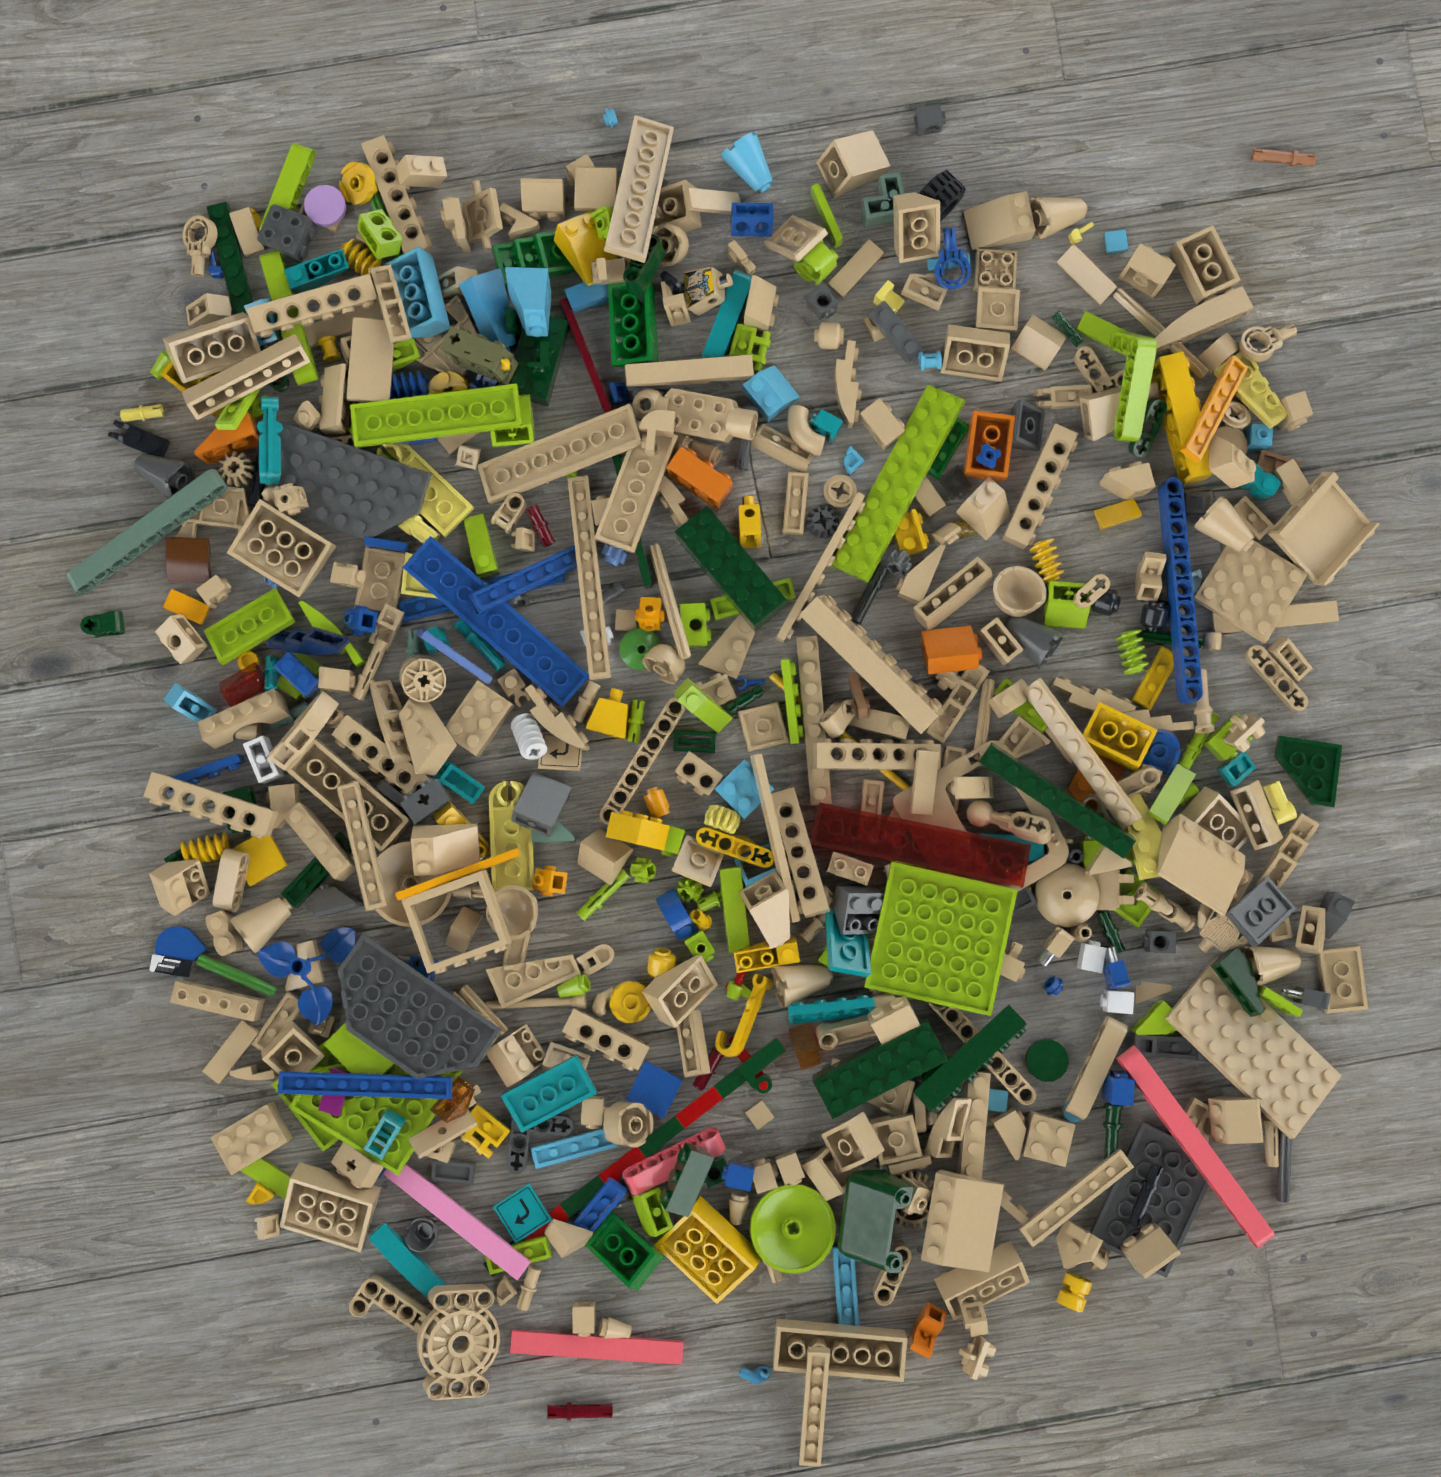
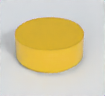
[237,651,260,672]

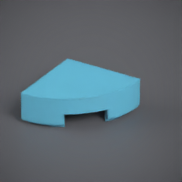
[844,446,865,476]

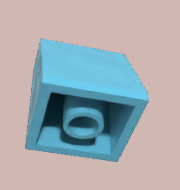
[505,267,551,337]

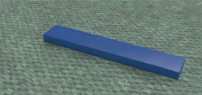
[469,545,577,614]

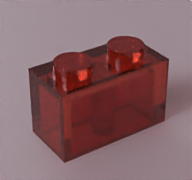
[219,662,265,707]

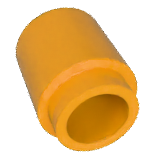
[643,786,670,818]

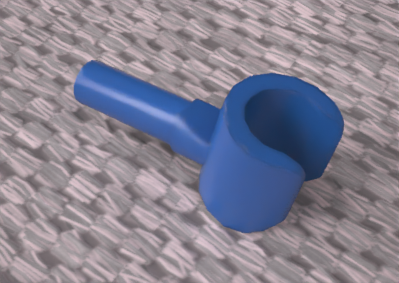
[209,250,223,279]
[736,677,766,690]

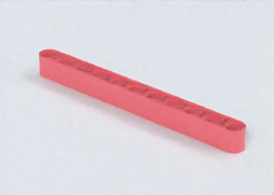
[1116,1045,1275,1248]

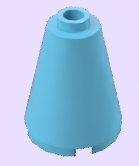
[721,131,773,194]

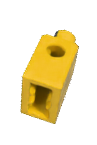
[738,496,761,549]
[586,688,629,740]

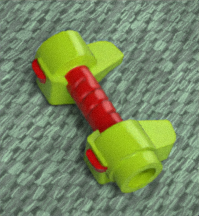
[725,969,761,1001]

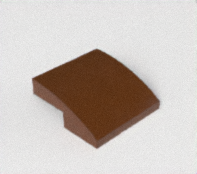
[166,537,212,583]

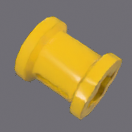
[317,335,342,362]

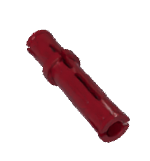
[547,1402,613,1421]

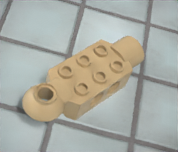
[632,388,758,443]

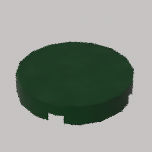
[1025,1039,1069,1082]

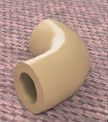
[787,405,825,456]

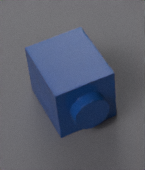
[721,1161,755,1191]

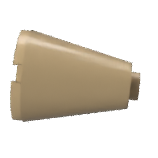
[1029,197,1088,239]
[1194,496,1255,552]
[230,897,292,953]
[1239,945,1301,987]
[771,965,833,1008]

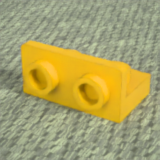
[894,509,929,556]

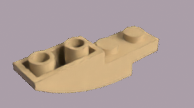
[834,340,862,428]
[655,476,688,526]
[1049,676,1136,713]
[525,684,590,751]
[267,690,339,771]

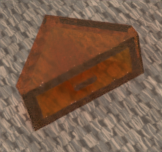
[788,1023,821,1070]
[430,1076,475,1123]

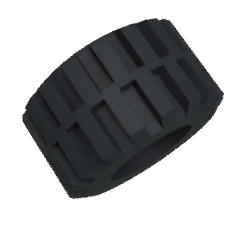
[919,170,966,222]

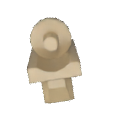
[1223,714,1265,752]
[958,1335,996,1380]

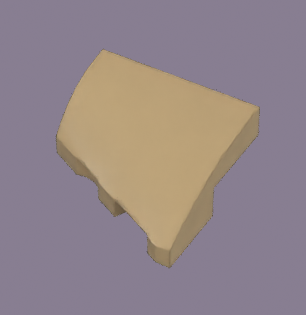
[285,940,324,991]

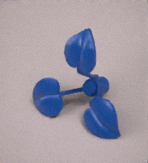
[257,927,356,1025]

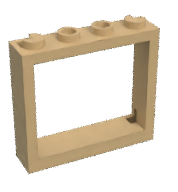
[402,870,512,975]

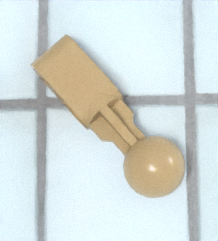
[967,800,1051,844]

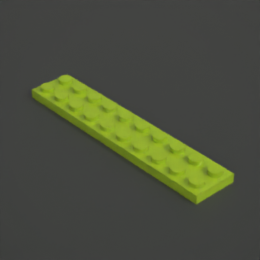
[831,385,965,583]

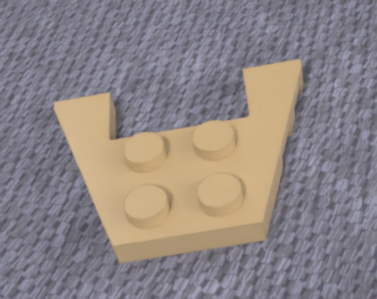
[414,295,477,376]
[175,486,250,538]

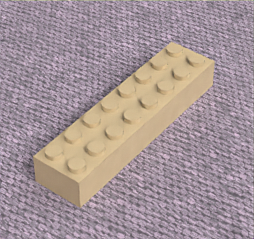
[799,595,944,734]

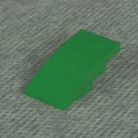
[492,231,576,287]

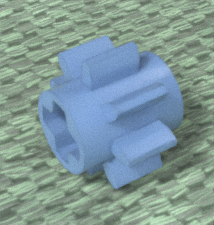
[601,544,627,567]

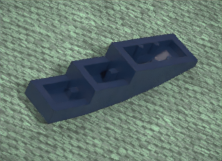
[268,627,351,655]

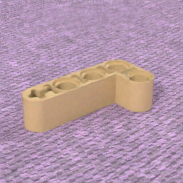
[349,1274,431,1333]

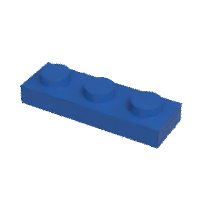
[572,1177,627,1232]

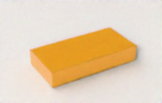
[163,589,211,625]

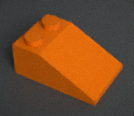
[194,411,262,465]

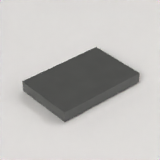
[1225,876,1297,947]

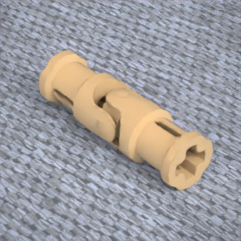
[1134,883,1196,932]

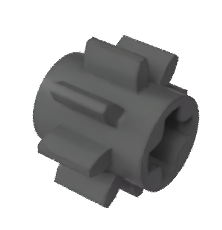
[885,549,912,576]

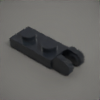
[108,420,170,457]

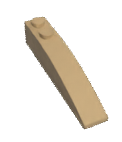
[1155,286,1254,353]

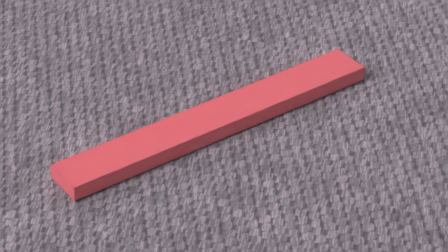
[510,1329,684,1365]

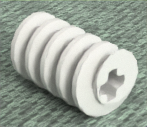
[511,713,547,760]

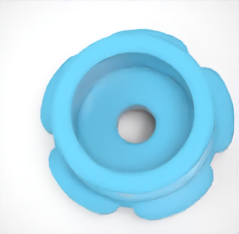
[602,108,619,129]

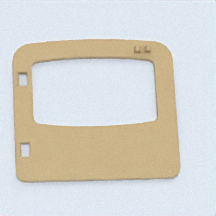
[893,741,1069,892]

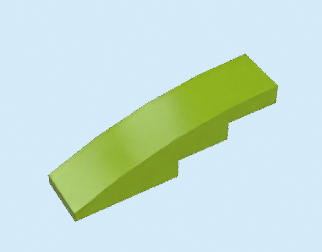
[298,600,366,668]

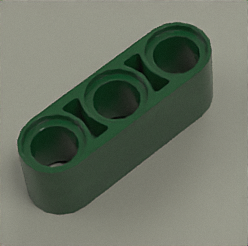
[623,234,665,295]

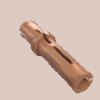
[1251,148,1316,167]

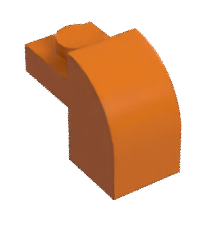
[909,1302,946,1359]

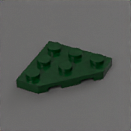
[1274,736,1342,808]

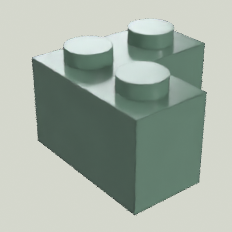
[861,172,904,228]

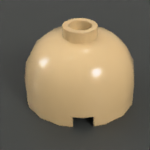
[652,223,689,267]
[642,644,685,684]

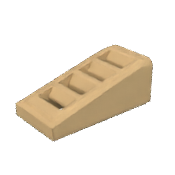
[1266,637,1312,682]

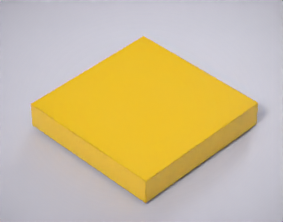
[232,834,289,887]

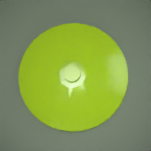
[750,1184,836,1274]

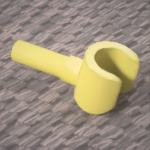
[1068,222,1094,245]

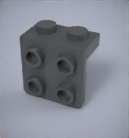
[257,204,317,264]

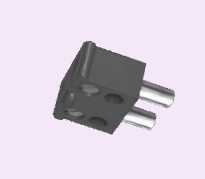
[1281,986,1330,1010]

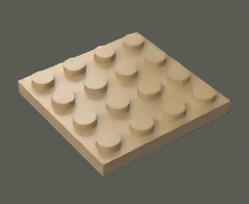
[1194,540,1308,643]

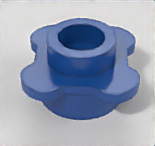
[976,444,1001,468]

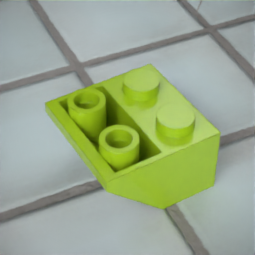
[490,394,536,447]
[1043,581,1091,629]

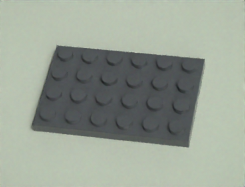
[1090,1121,1209,1278]

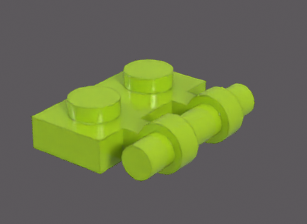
[729,323,771,373]

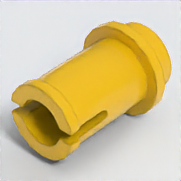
[690,909,712,930]

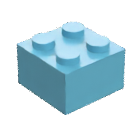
[714,759,774,819]

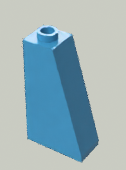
[459,268,517,351]

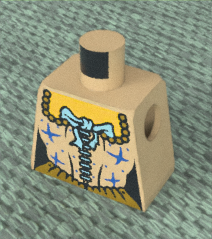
[683,267,733,316]

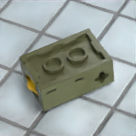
[440,326,519,385]

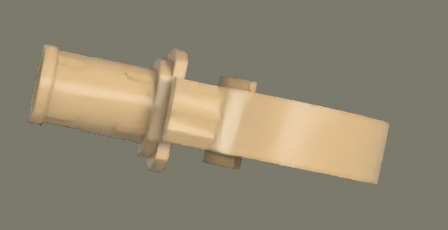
[182,215,217,277]
[1239,323,1297,362]

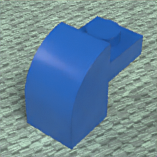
[655,888,698,941]

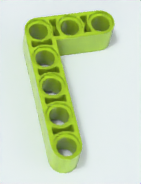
[1109,331,1157,442]

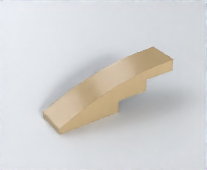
[370,264,412,343]
[1273,459,1310,505]
[926,663,990,743]
[370,680,412,763]
[1124,709,1194,732]
[1255,812,1320,889]

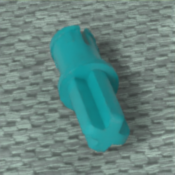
[263,655,280,690]

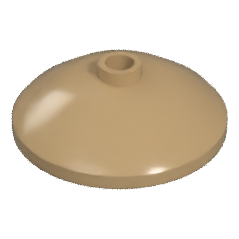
[1035,863,1099,927]

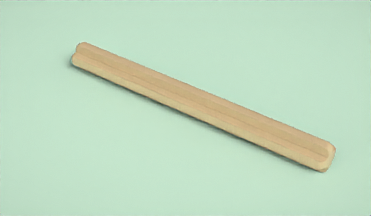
[1113,288,1209,379]
[648,544,691,660]

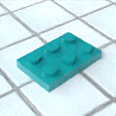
[825,910,871,977]

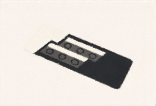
[149,954,192,978]

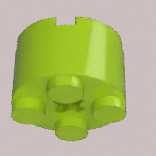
[789,240,838,285]

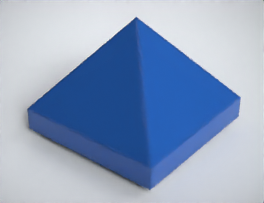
[609,382,630,403]

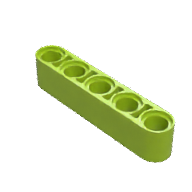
[259,143,315,232]

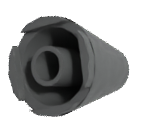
[134,454,196,499]
[1003,616,1064,669]

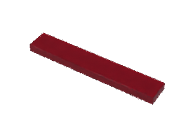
[560,298,612,414]

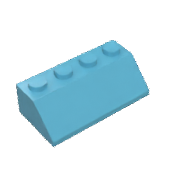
[385,247,450,338]

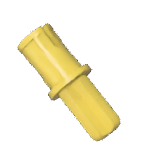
[120,404,164,422]

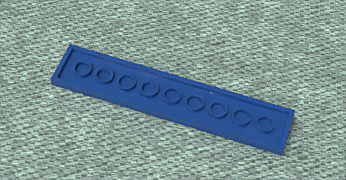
[402,536,589,707]

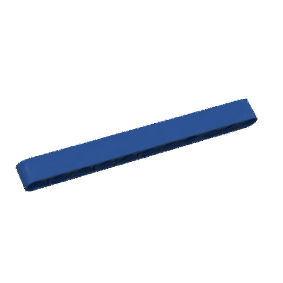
[1158,477,1203,705]

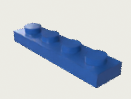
[168,754,246,793]

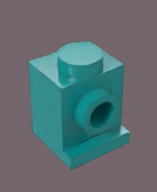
[809,409,843,444]
[423,626,451,654]

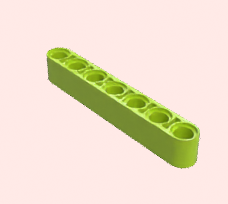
[259,250,319,386]

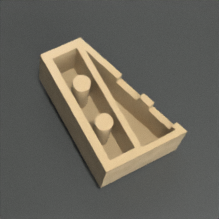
[399,699,457,775]

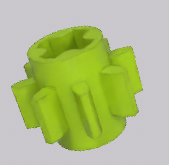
[630,857,656,883]
[676,876,704,902]

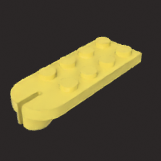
[376,443,474,538]
[489,781,535,892]

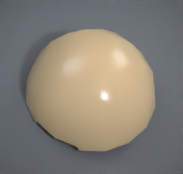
[992,566,1047,617]
[486,885,538,940]

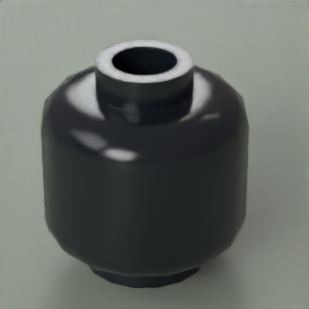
[1092,587,1121,616]
[1140,601,1169,632]

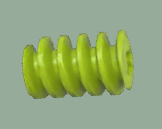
[1116,629,1149,675]

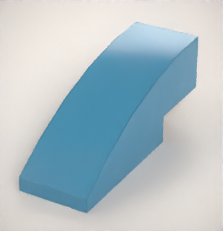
[564,282,609,313]

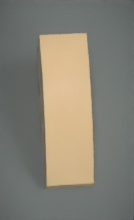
[925,1098,972,1158]

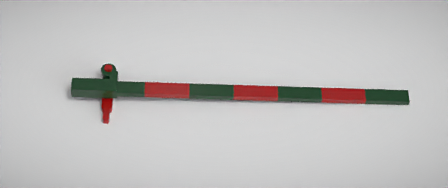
[483,1036,786,1277]

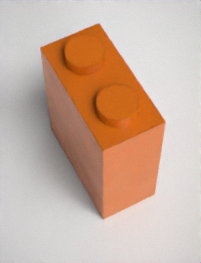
[921,625,982,674]

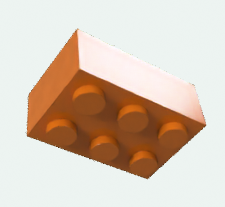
[962,410,1015,483]
[666,447,733,511]

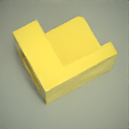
[873,280,905,313]

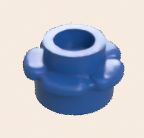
[1043,976,1063,996]

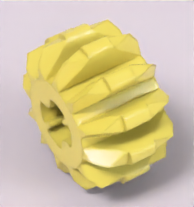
[704,805,741,834]

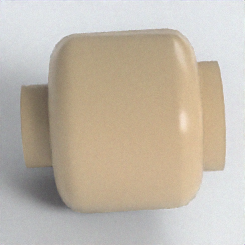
[814,322,844,350]

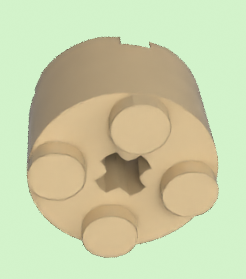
[603,1101,653,1147]

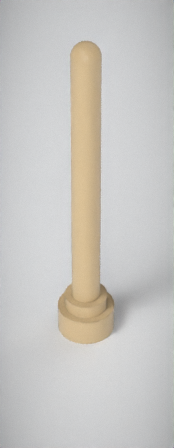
[485,994,587,1009]

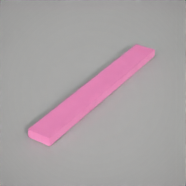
[383,1163,531,1280]

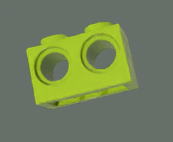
[357,209,402,260]

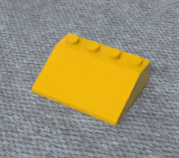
[654,1196,761,1304]

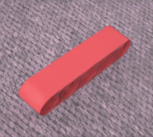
[622,1127,725,1195]

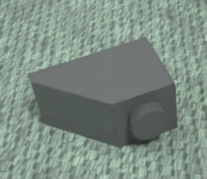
[1319,891,1355,939]

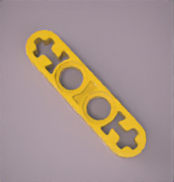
[696,827,774,868]

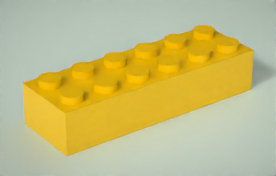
[1151,351,1214,486]

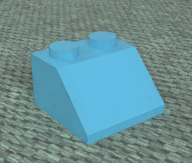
[742,365,800,423]

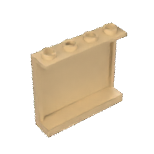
[1268,472,1380,586]

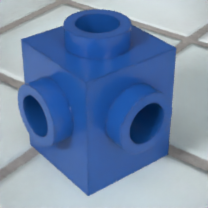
[343,605,378,636]

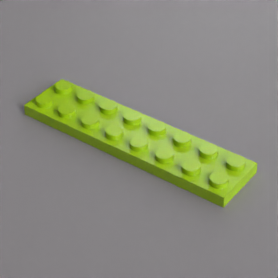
[350,384,522,448]

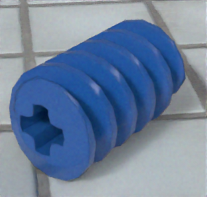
[390,371,429,399]

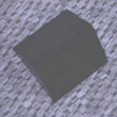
[1011,399,1045,451]

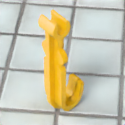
[715,974,773,1058]

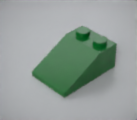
[585,1211,665,1291]

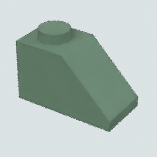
[532,820,576,843]

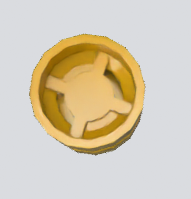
[1056,1271,1093,1312]

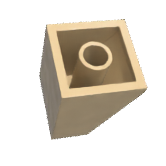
[816,130,890,198]
[739,871,790,949]

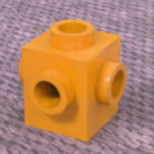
[635,597,666,631]
[532,865,568,896]

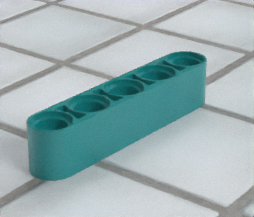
[701,270,752,359]

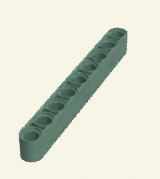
[66,469,228,595]

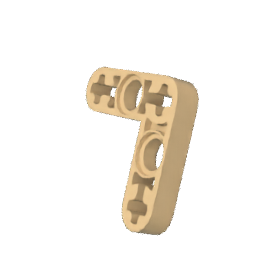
[1074,347,1124,393]

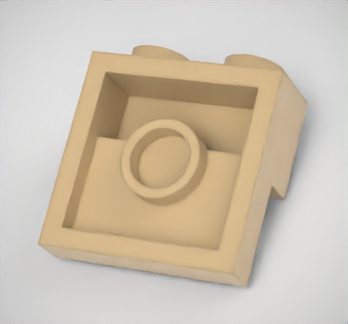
[440,197,471,254]
[870,1113,922,1165]

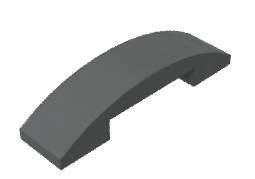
[1134,1034,1209,1062]

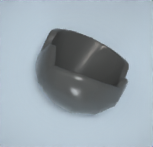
[405,1216,439,1253]

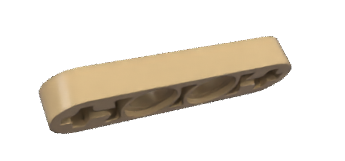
[1245,645,1309,712]

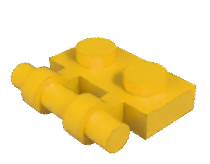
[460,1104,511,1159]

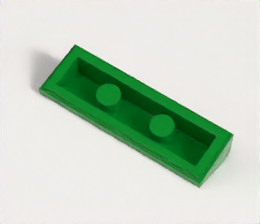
[927,417,969,479]

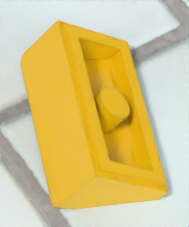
[1094,498,1143,531]

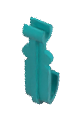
[257,396,283,485]

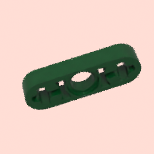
[1128,397,1167,458]

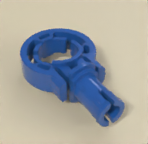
[934,228,971,290]

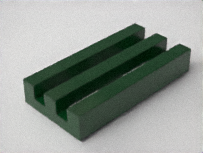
[673,730,716,753]

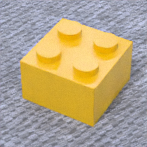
[605,810,670,851]

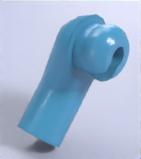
[738,1365,771,1384]

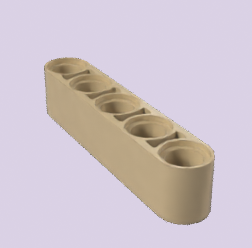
[1063,1016,1128,1120]

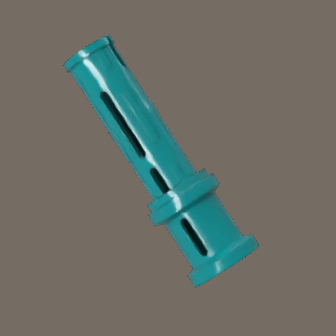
[453,618,507,672]

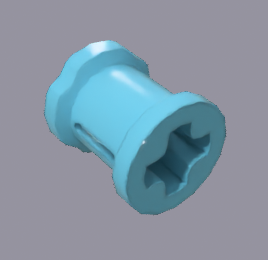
[918,350,942,371]

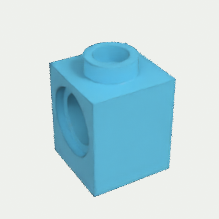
[1244,424,1273,451]

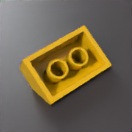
[1082,702,1157,772]

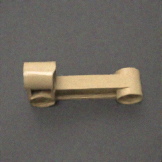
[1081,765,1160,822]
[816,993,895,1050]

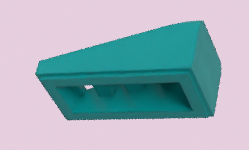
[364,1109,406,1160]

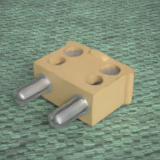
[1038,925,1075,966]

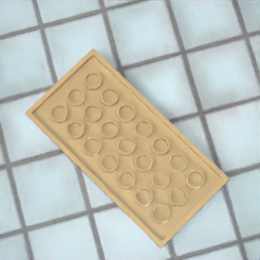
[1165,956,1342,1139]

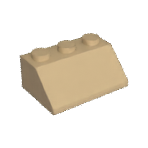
[893,192,940,263]
[940,324,1010,382]
[317,364,352,436]

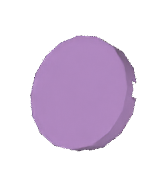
[304,185,346,227]

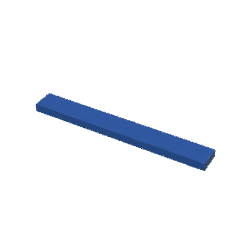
[398,572,565,623]
[278,1071,453,1099]

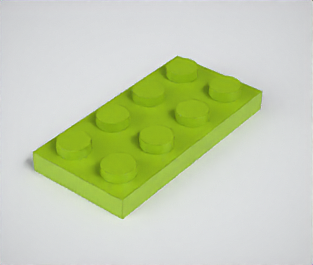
[203,588,295,665]

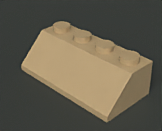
[163,312,261,384]
[934,1241,1030,1320]

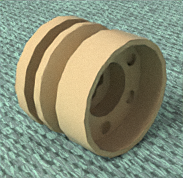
[399,653,446,702]

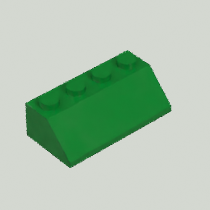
[608,282,659,368]

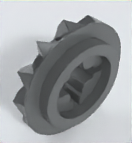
[806,505,839,539]

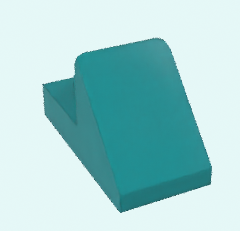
[1216,752,1256,787]

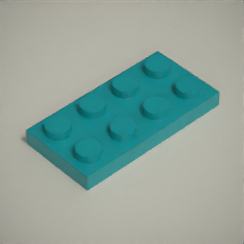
[788,995,875,1025]
[501,1054,597,1133]

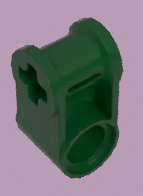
[80,611,125,638]

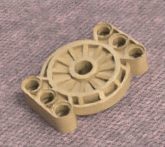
[417,1283,500,1400]

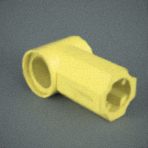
[398,515,440,544]
[1262,781,1297,826]

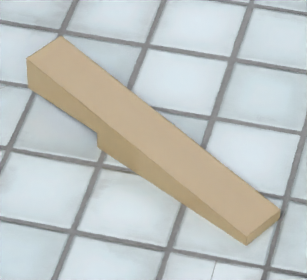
[625,355,754,387]

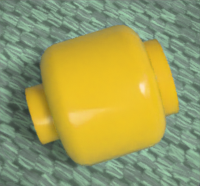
[647,948,676,979]

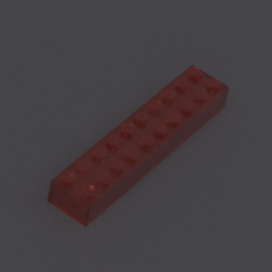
[811,802,1031,888]

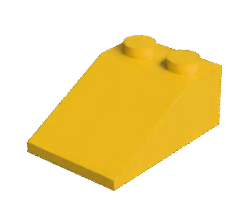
[554,211,617,287]

